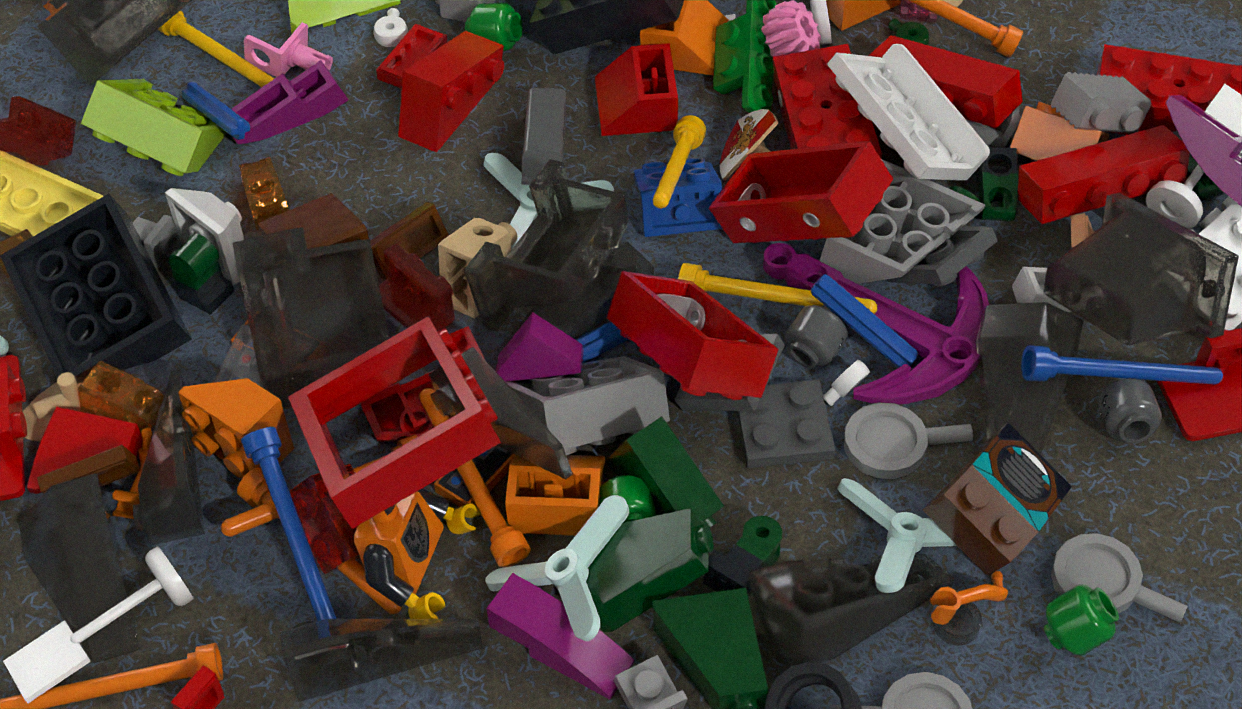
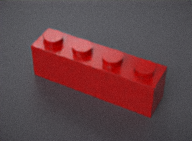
[868,35,1023,128]
[1018,125,1190,224]

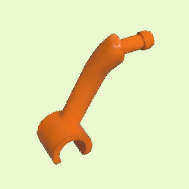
[112,428,156,519]
[930,571,1008,625]

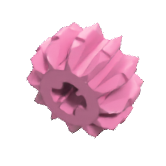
[761,0,821,57]

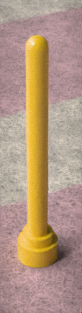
[152,3,275,88]
[653,115,706,209]
[678,263,877,314]

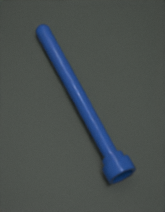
[1021,345,1223,384]
[241,427,341,640]

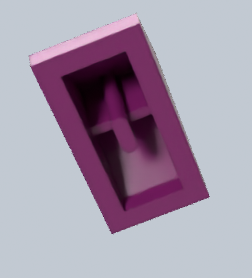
[494,312,584,383]

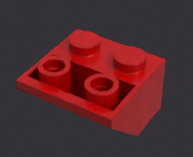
[595,43,678,136]

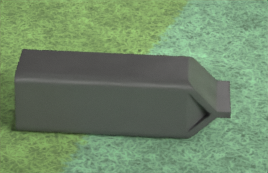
[521,88,566,185]

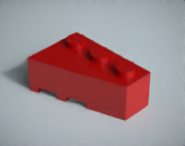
[398,31,504,153]

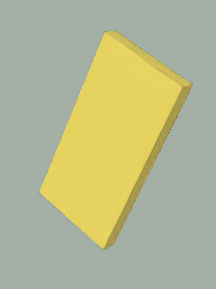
[0,150,103,242]

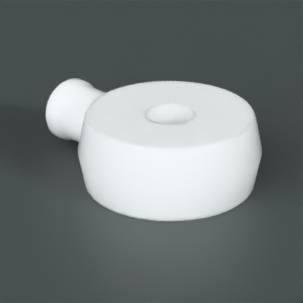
[373,8,408,47]
[823,360,870,406]

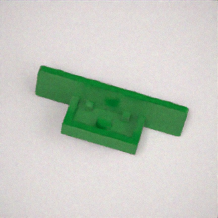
[713,0,776,113]

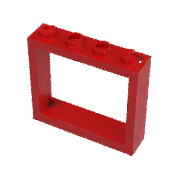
[288,316,501,529]

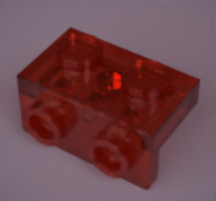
[0,96,76,165]
[371,243,455,332]
[290,464,360,574]

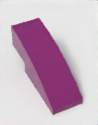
[232,60,349,145]
[1166,95,1242,207]
[486,573,635,700]

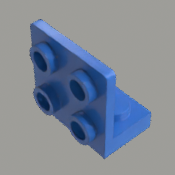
[634,158,723,237]

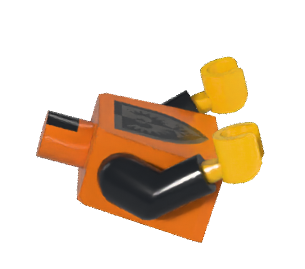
[354,489,481,626]

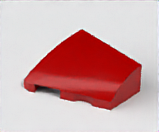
[360,368,460,442]
[27,407,142,494]

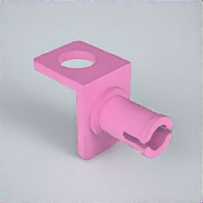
[244,22,333,77]

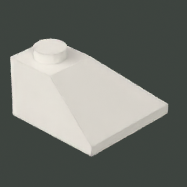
[165,188,244,286]

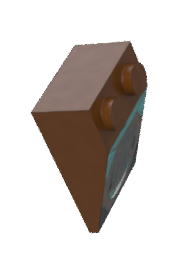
[923,422,1072,576]

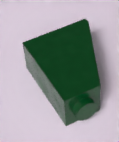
[605,416,724,528]
[586,508,714,632]
[652,588,768,709]

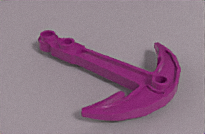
[763,243,992,405]

